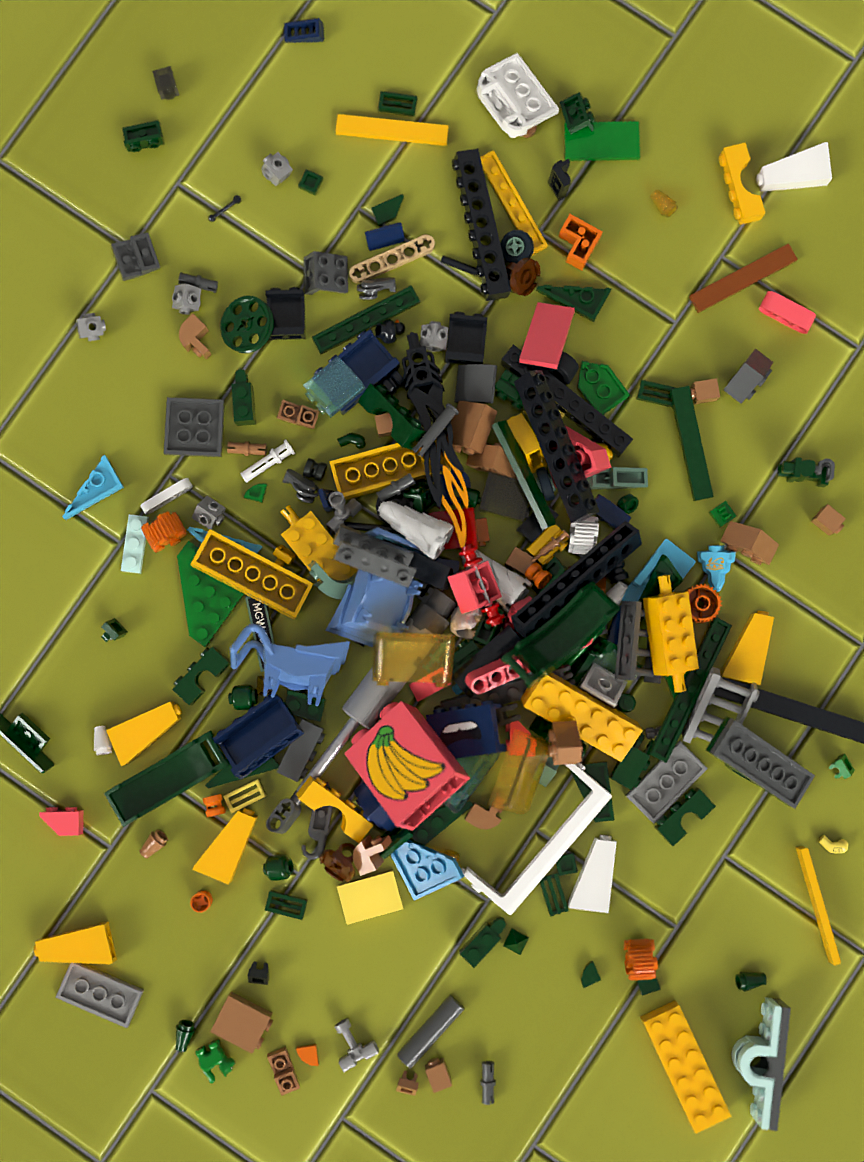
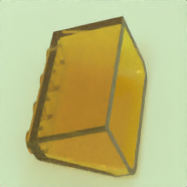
[488,729,550,814]

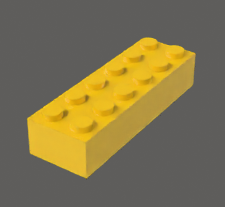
[329,440,451,500]
[191,529,314,620]
[520,672,643,762]
[640,1000,731,1134]

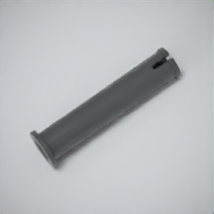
[412,403,459,457]

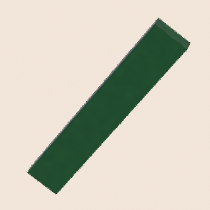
[312,285,420,355]
[669,386,714,501]
[492,420,557,530]

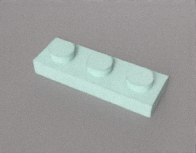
[121,515,149,574]

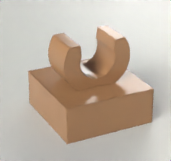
[396,1071,419,1096]

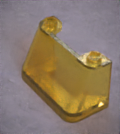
[372,632,455,687]

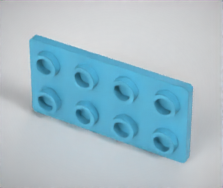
[622,539,696,619]

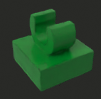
[709,501,736,528]
[829,754,855,779]

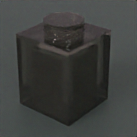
[153,66,180,100]

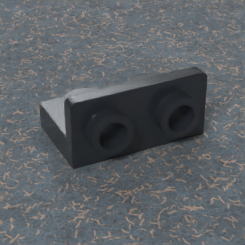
[548,159,571,201]

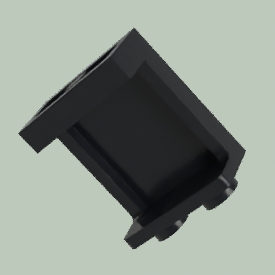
[265,287,306,340]
[445,312,488,365]

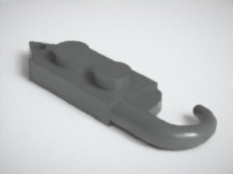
[302,782,333,860]

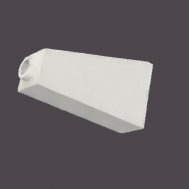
[756,142,832,192]
[568,835,616,913]

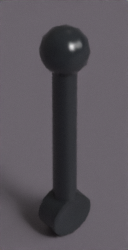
[208,195,241,222]

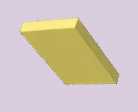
[337,870,403,925]

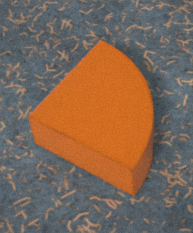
[296,1044,319,1066]

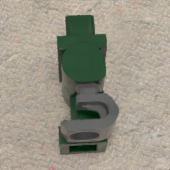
[777,457,835,487]

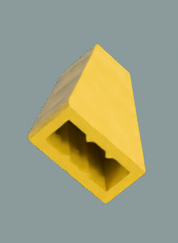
[720,611,774,685]
[106,701,182,766]
[192,808,258,885]
[34,921,117,964]

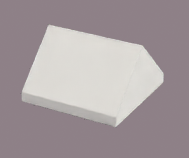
[579,663,627,708]

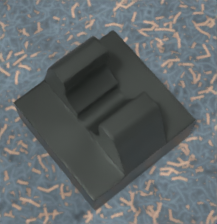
[248,961,269,985]

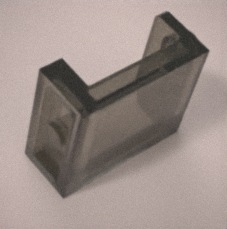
[479,472,531,523]

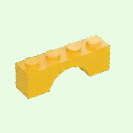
[719,142,765,225]
[296,775,373,843]

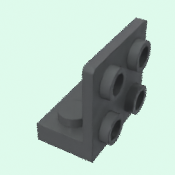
[304,251,348,295]

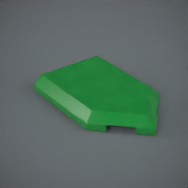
[577,361,630,415]

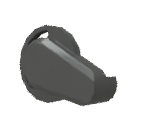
[357,277,396,300]
[282,469,319,503]

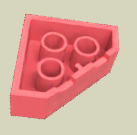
[548,426,611,488]

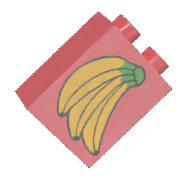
[344,701,470,831]

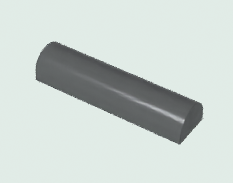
[397,994,465,1068]

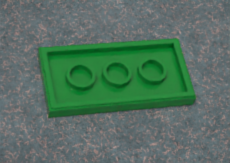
[564,121,640,161]

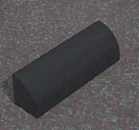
[382,538,453,590]
[451,625,522,698]

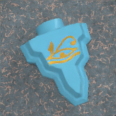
[697,545,736,592]

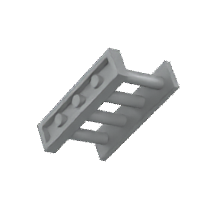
[682,666,759,743]

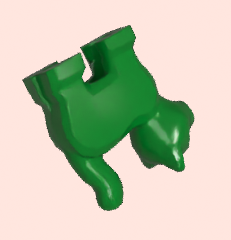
[195,1038,235,1083]

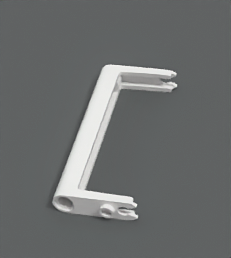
[461,762,613,915]

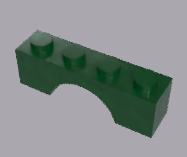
[358,383,426,450]

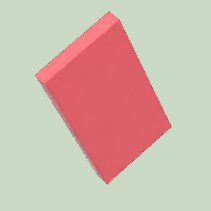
[519,302,575,369]

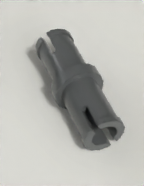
[178,272,218,293]
[376,473,416,502]
[480,1061,496,1105]

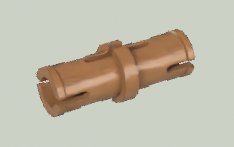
[227,441,267,456]

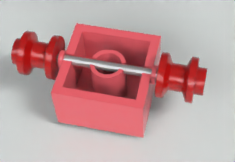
[447,543,505,626]

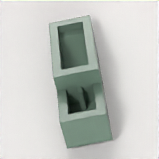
[586,467,648,489]

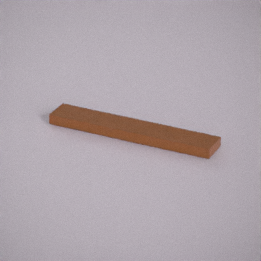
[689,243,798,313]

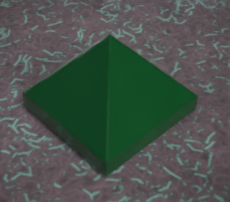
[503,928,529,955]

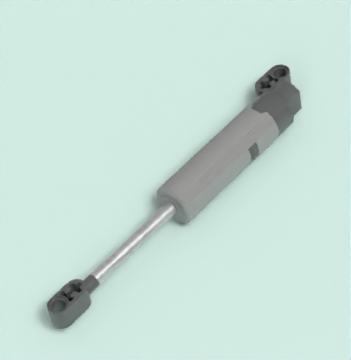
[266,581,457,834]

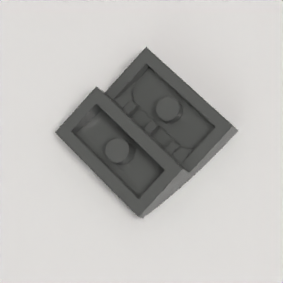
[111,233,160,281]
[455,364,497,404]

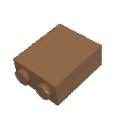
[446,401,498,455]
[210,992,273,1054]

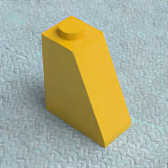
[507,413,547,474]

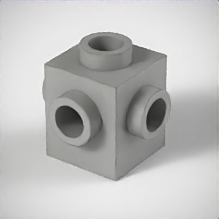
[261,152,293,187]
[172,283,201,315]
[76,313,106,341]
[420,321,448,352]
[192,496,226,530]

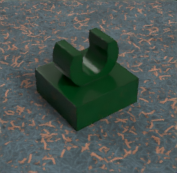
[101,618,128,642]

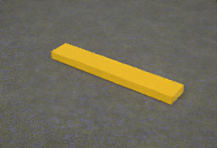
[336,114,449,146]
[480,150,548,256]
[796,846,841,966]

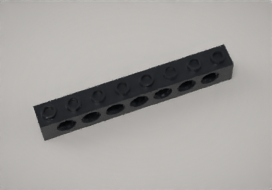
[452,149,511,301]
[501,344,633,458]
[514,370,600,523]
[511,521,642,638]

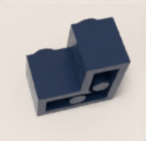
[353,782,397,832]

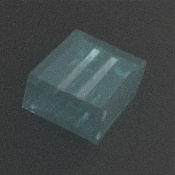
[303,356,366,418]

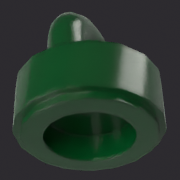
[617,494,639,514]

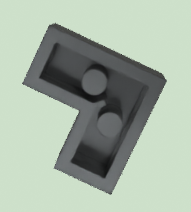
[724,348,774,404]

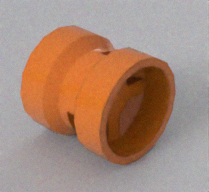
[525,562,552,589]
[202,794,226,817]
[190,890,213,913]

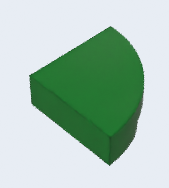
[244,483,268,503]

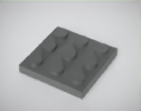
[164,397,225,457]

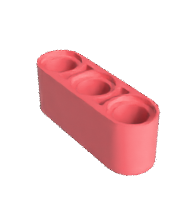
[759,291,816,334]

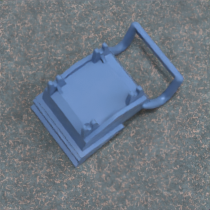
[326,527,424,650]
[230,624,350,706]

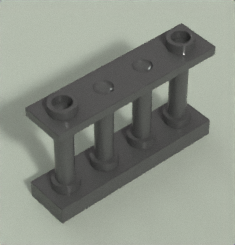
[333,524,417,587]
[615,601,661,684]

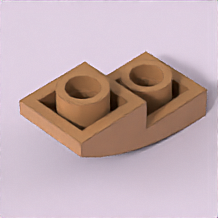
[276,400,320,429]
[267,1047,300,1096]

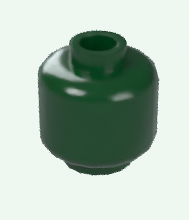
[228,684,258,711]
[263,854,294,881]

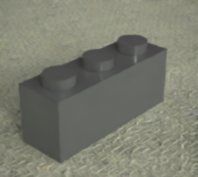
[277,719,326,782]

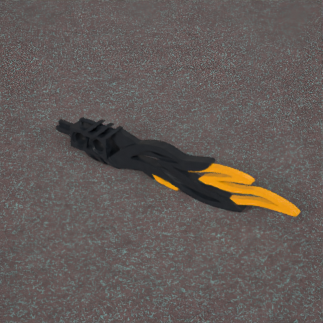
[402,332,469,547]

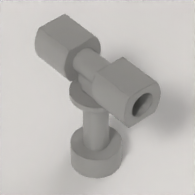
[326,491,362,535]
[334,1018,379,1072]

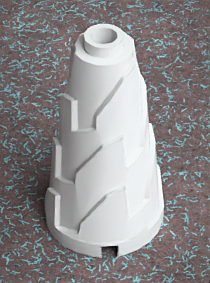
[378,501,454,560]
[461,550,533,613]

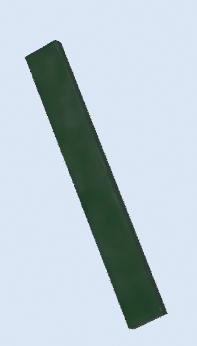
[648,617,732,763]

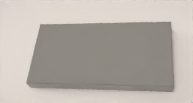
[625,741,708,824]
[55,963,144,1028]

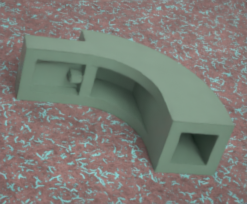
[308,560,358,600]

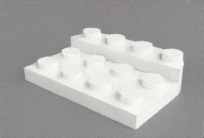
[476,53,559,138]

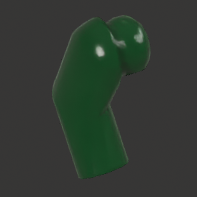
[337,432,366,449]

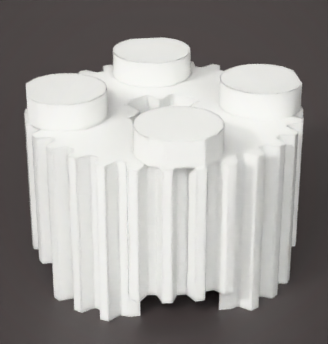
[568,516,599,555]

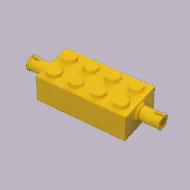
[280,505,358,581]
[643,575,699,693]

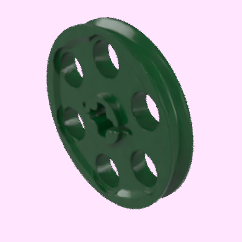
[220,296,274,353]

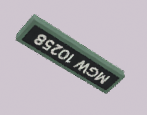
[245,596,275,672]

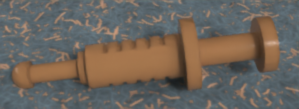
[531,530,570,563]

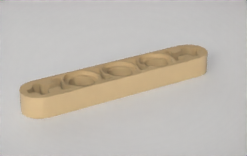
[349,235,435,284]

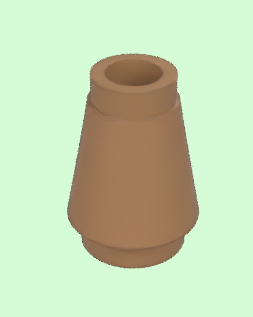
[139,829,168,859]

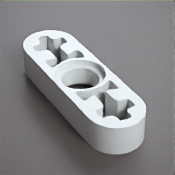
[141,478,193,515]

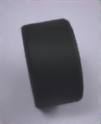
[543,352,579,385]

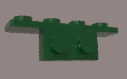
[0,713,54,774]

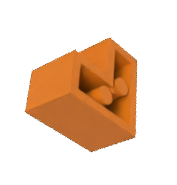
[559,214,603,271]

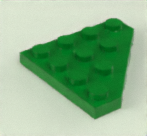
[177,541,244,647]

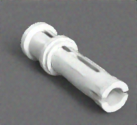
[240,440,296,483]

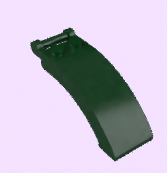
[501,581,620,688]
[104,730,230,827]

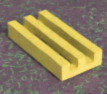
[223,779,267,814]

